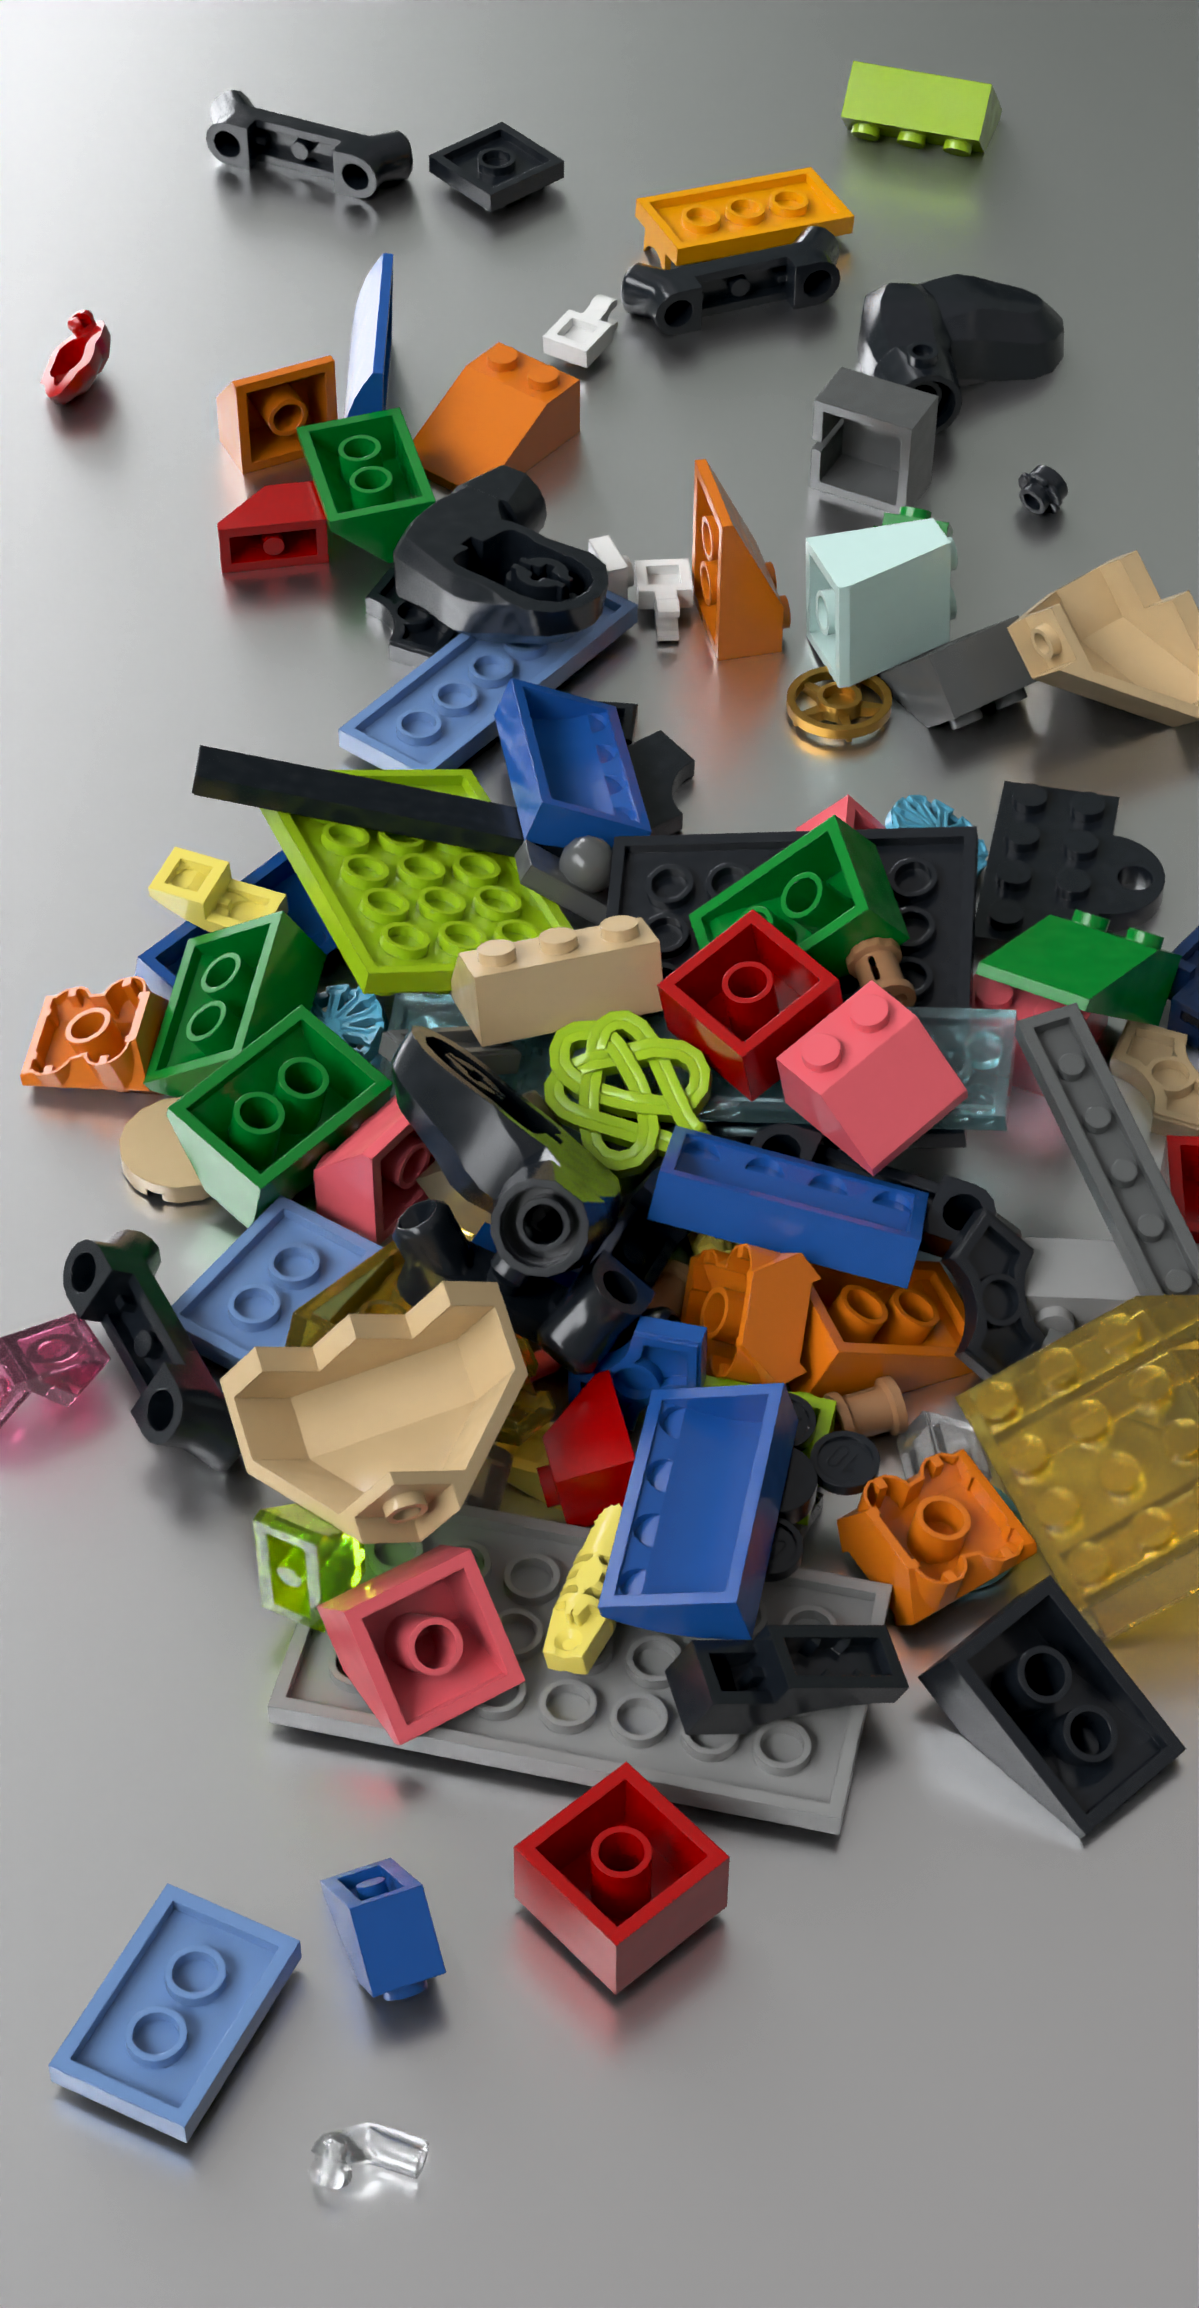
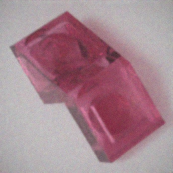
[0,1313,111,1429]

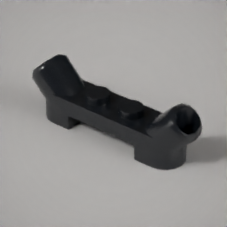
[206,90,413,198]
[621,226,841,335]
[749,1123,1022,1258]
[537,1166,691,1375]
[392,1199,682,1353]
[63,1229,241,1471]

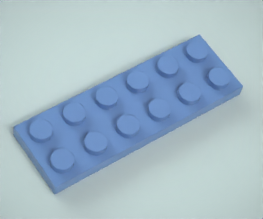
[338,590,638,770]

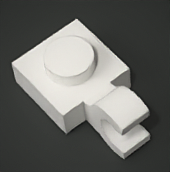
[543,294,618,368]
[634,558,693,641]

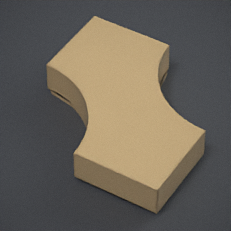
[1109,1020,1199,1136]

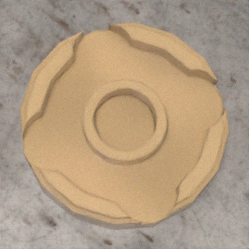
[119,1097,211,1203]

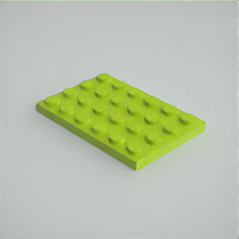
[260,769,574,996]

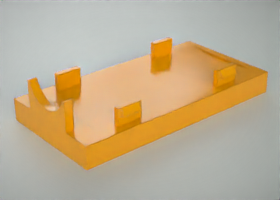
[635,167,855,270]

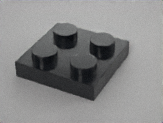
[429,122,564,212]

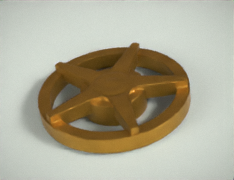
[786,666,892,742]

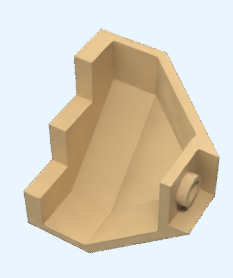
[1007,550,1199,727]
[219,1281,528,1544]

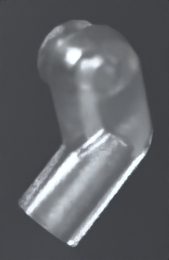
[309,2122,429,2190]

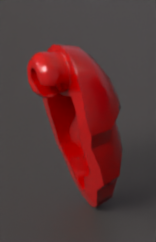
[40,309,111,405]

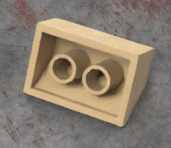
[450,915,663,1047]

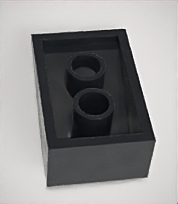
[918,1575,1186,1838]

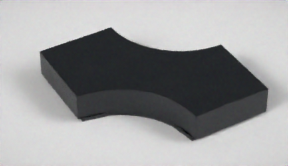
[365,567,460,668]
[627,730,695,835]
[940,1207,1046,1397]

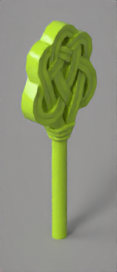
[544,1010,713,1178]

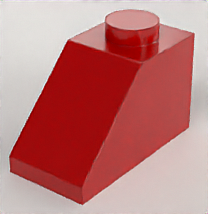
[217,481,329,574]
[536,1370,635,1527]

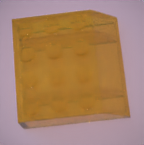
[955,1295,1199,1643]

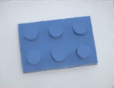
[172,1195,387,1370]
[48,1883,302,2143]

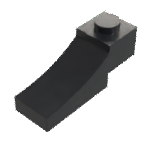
[665,1625,909,1735]

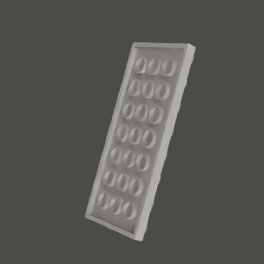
[268,1504,893,1835]

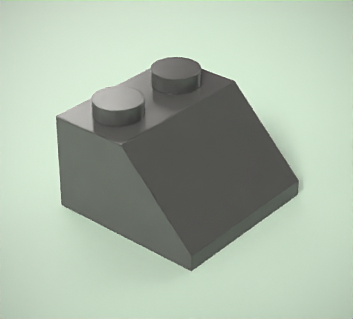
[876,615,1037,730]

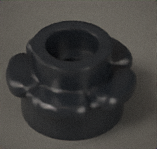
[1018,465,1068,514]

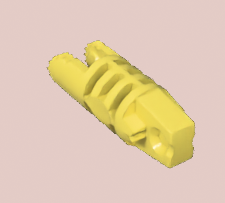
[543,1503,622,1675]

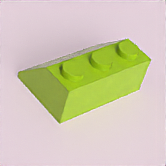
[841,61,1002,157]

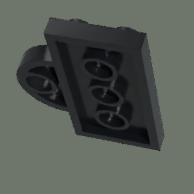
[974,781,1165,956]

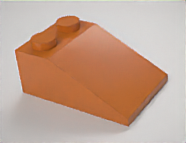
[413,342,580,491]
[692,459,791,661]
[788,1260,973,1398]

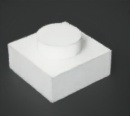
[588,535,634,599]

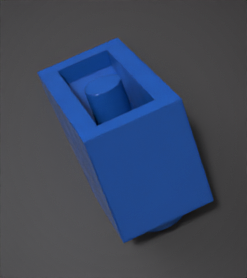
[320,1858,446,2001]

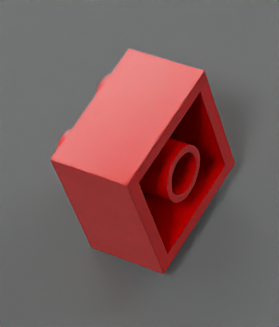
[657,909,843,1102]
[513,1761,730,1995]

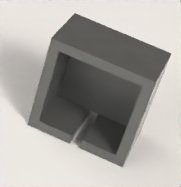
[809,367,939,514]

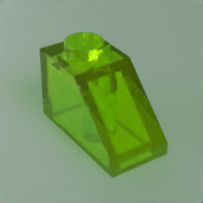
[253,1503,366,1633]

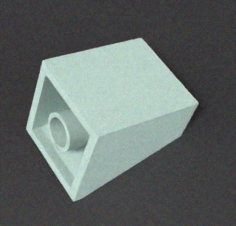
[806,518,958,688]

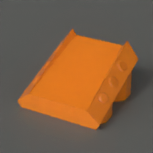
[20,976,169,1095]
[681,1243,822,1384]
[837,1449,1037,1626]

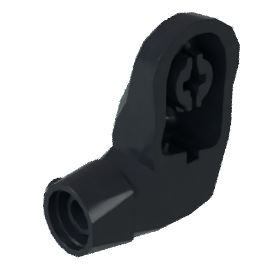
[857,274,1064,435]
[393,465,609,644]
[391,1026,621,1286]

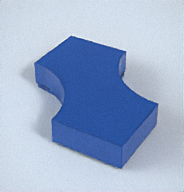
[568,1315,707,1431]

